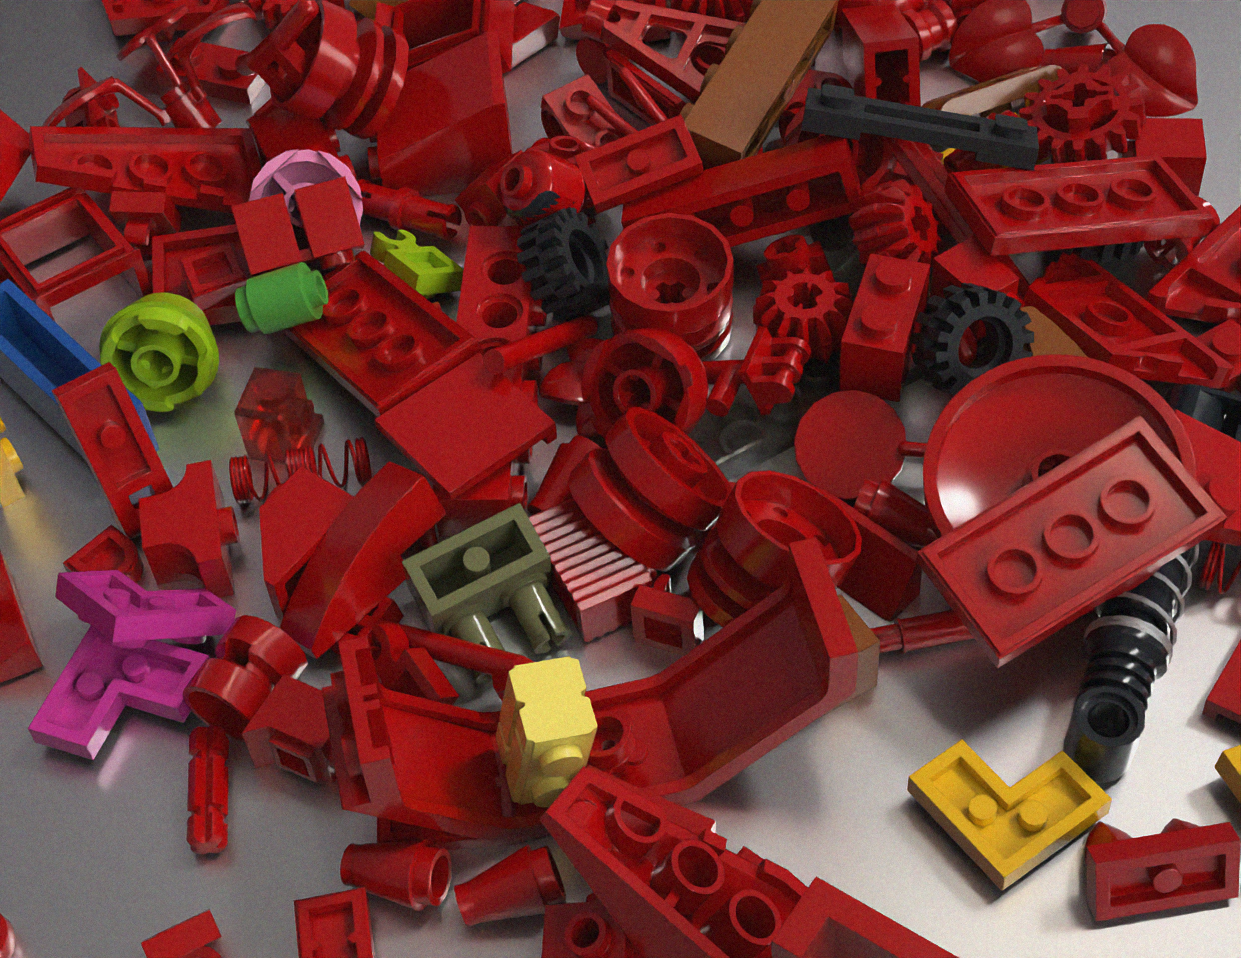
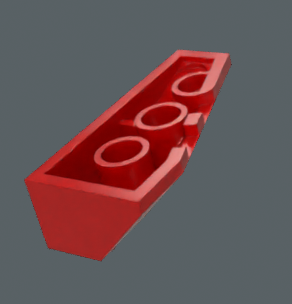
[539,766,808,958]

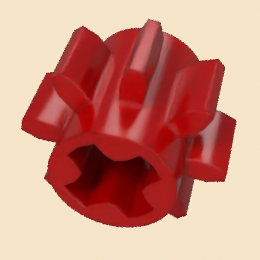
[756,234,833,285]

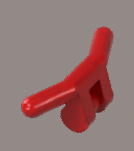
[235,0,319,101]

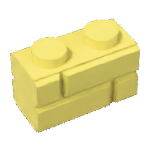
[496,656,598,807]

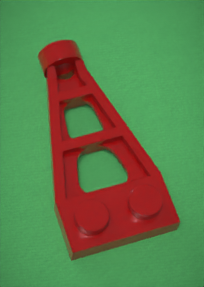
[581,0,746,103]

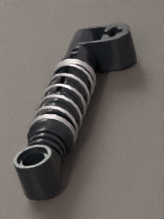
[1063,384,1241,783]

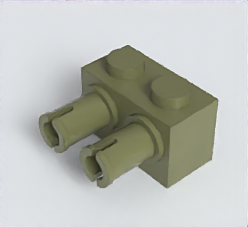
[402,503,572,684]

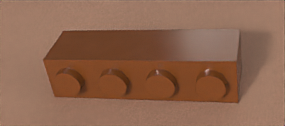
[679,0,839,170]

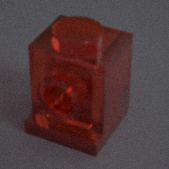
[234,367,324,465]

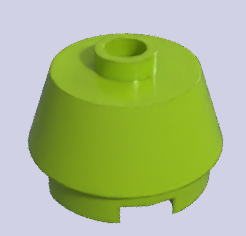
[99,292,219,412]

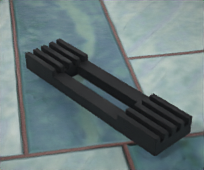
[801,84,1039,171]

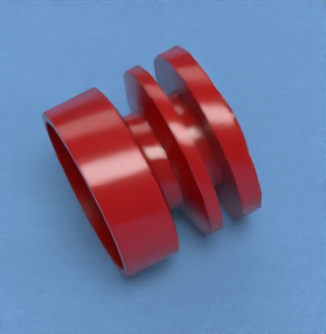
[270,0,409,140]
[606,213,734,361]
[687,470,862,627]

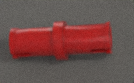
[357,179,462,241]

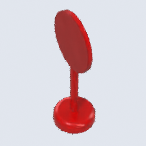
[794,390,927,501]

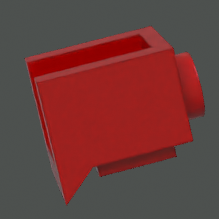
[241,674,337,784]

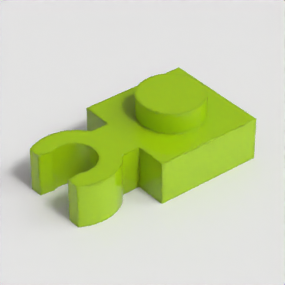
[370,229,464,299]

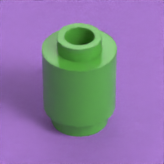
[235,262,329,334]

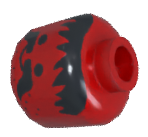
[500,149,587,225]

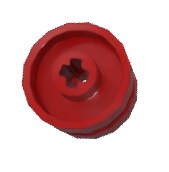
[568,407,732,572]

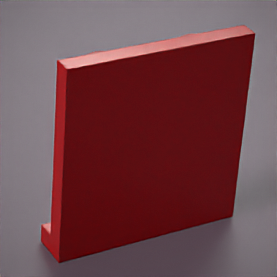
[374,352,557,501]

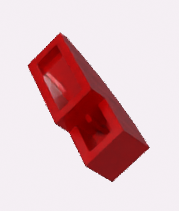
[279,461,447,659]

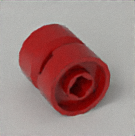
[182,615,308,743]

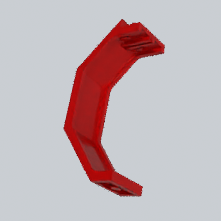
[321,537,859,845]

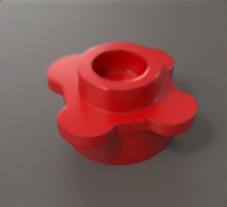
[586,711,649,775]

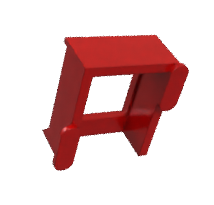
[375,0,517,74]
[0,187,153,321]

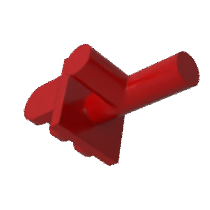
[702,327,812,416]

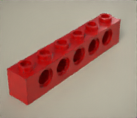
[432,226,547,537]

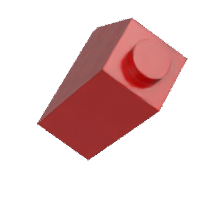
[841,4,921,107]

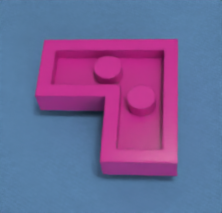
[55,570,236,648]
[28,626,210,760]

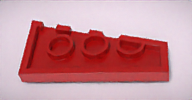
[29,126,262,214]

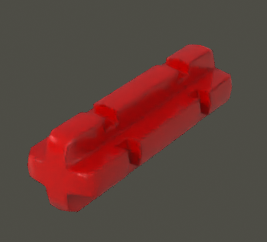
[186,724,229,855]

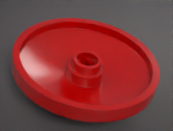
[923,354,1197,599]

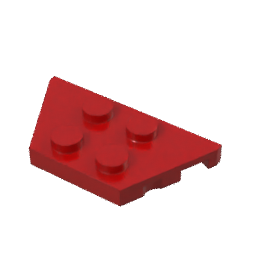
[1146,205,1241,326]
[1023,250,1234,389]

